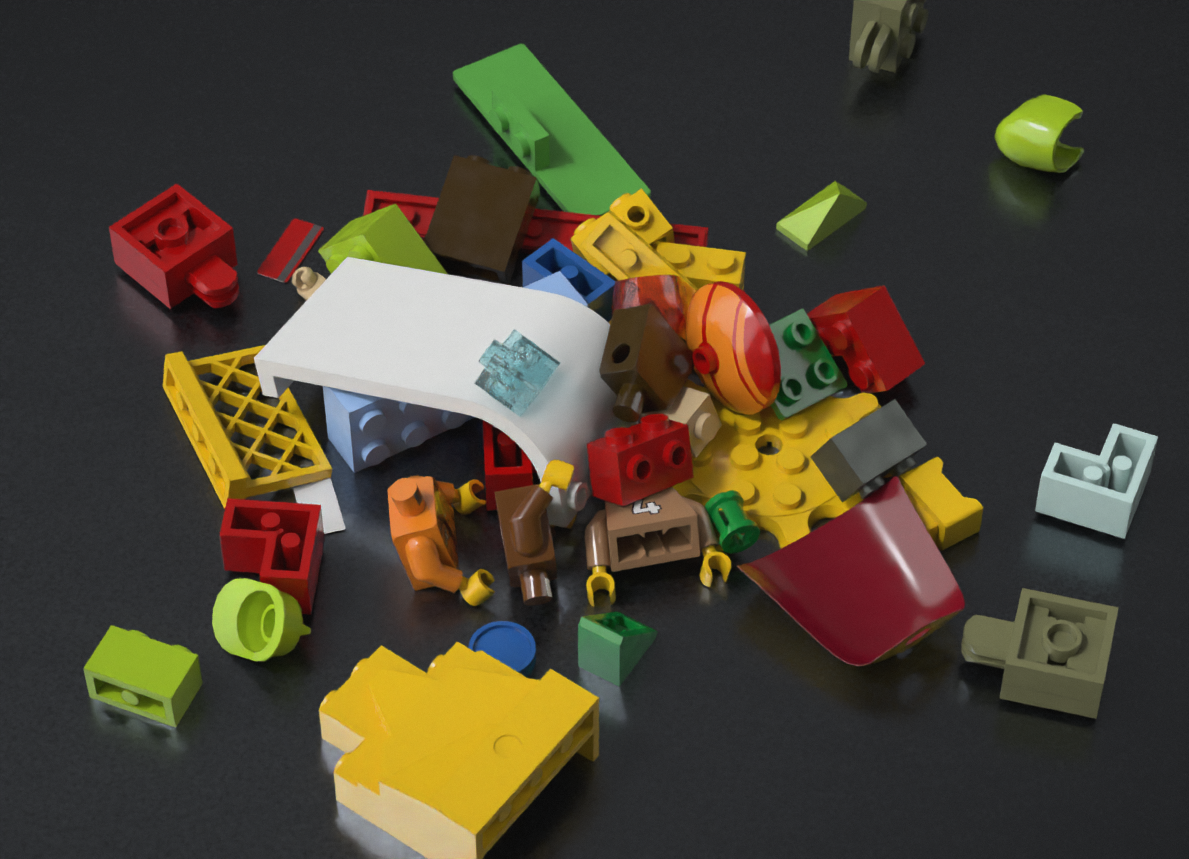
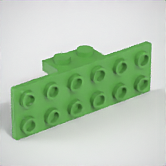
[453,44,651,216]

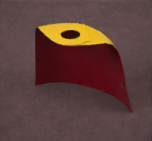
[737,476,965,666]

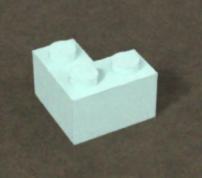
[1035,423,1158,539]

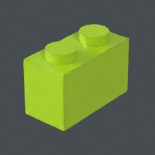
[83,625,203,728]

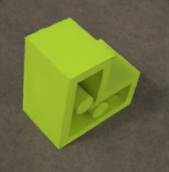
[318,204,447,274]

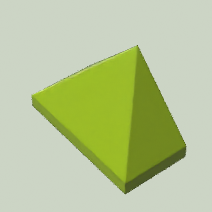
[776,181,867,251]

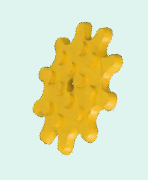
[672,379,892,551]

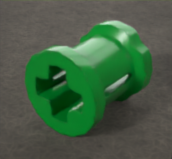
[705,490,760,554]

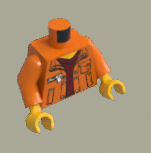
[387,475,495,606]

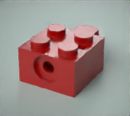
[109,184,239,309]

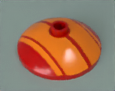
[685,281,781,415]

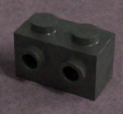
[810,400,927,502]

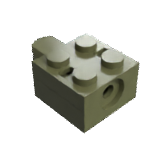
[849,0,929,73]
[961,588,1119,719]

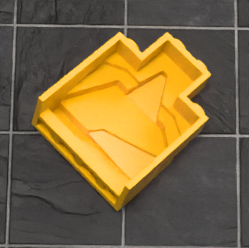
[319,642,599,859]

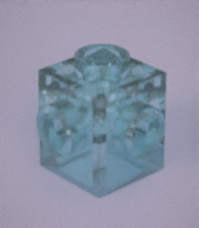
[474,329,560,417]

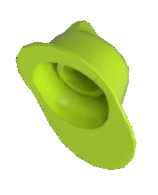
[212,578,311,662]

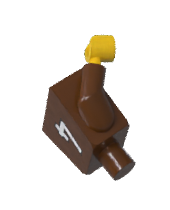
[495,460,577,606]

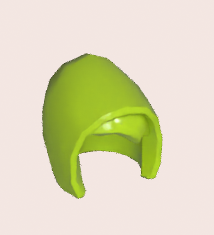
[994,94,1085,173]

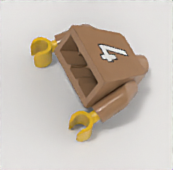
[584,487,731,606]

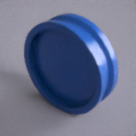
[468,621,536,677]

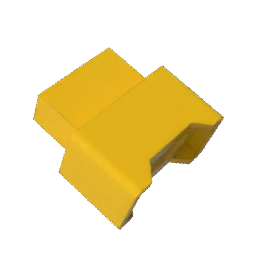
[898,457,983,551]

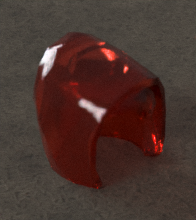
[612,275,688,337]

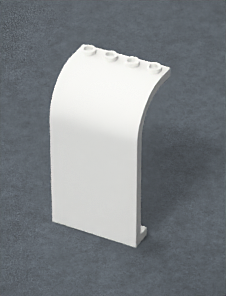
[254,257,642,528]

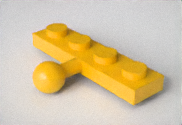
[580,211,698,340]

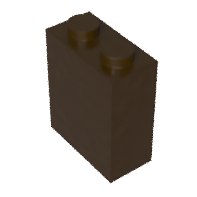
[424,155,540,285]

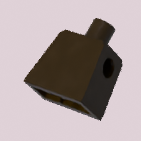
[599,304,695,423]

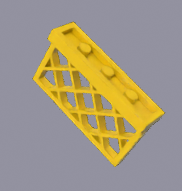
[163,345,332,509]

